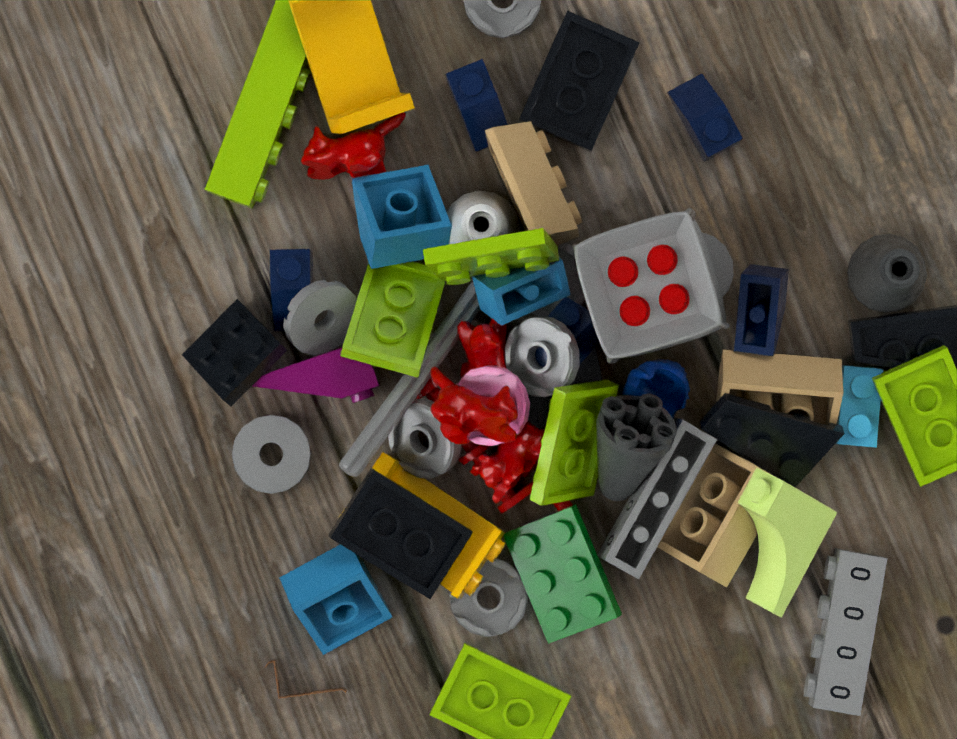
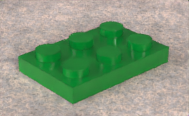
[503,504,622,644]

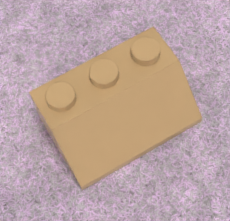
[485,121,583,246]
[716,349,844,449]
[657,444,770,587]

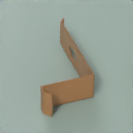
[265,659,347,699]

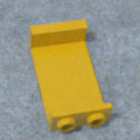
[288,0,415,134]
[340,452,506,599]

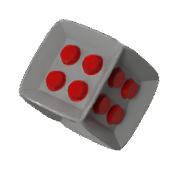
[572,208,730,364]

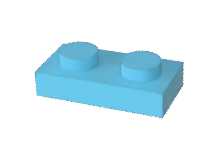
[836,365,883,448]

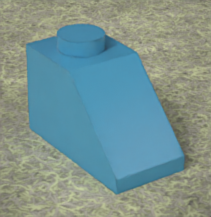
[472,258,571,326]

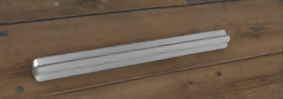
[339,282,480,477]

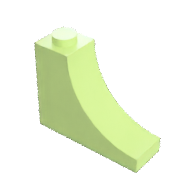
[738,467,837,618]

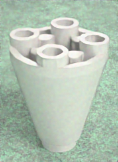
[447,191,521,244]

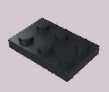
[519,10,640,152]
[328,468,473,599]

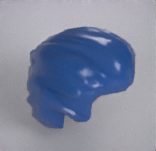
[622,359,690,419]

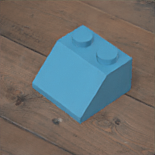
[352,165,452,269]
[279,544,393,655]

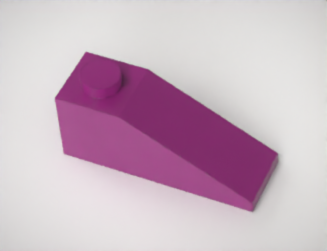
[252,348,380,404]

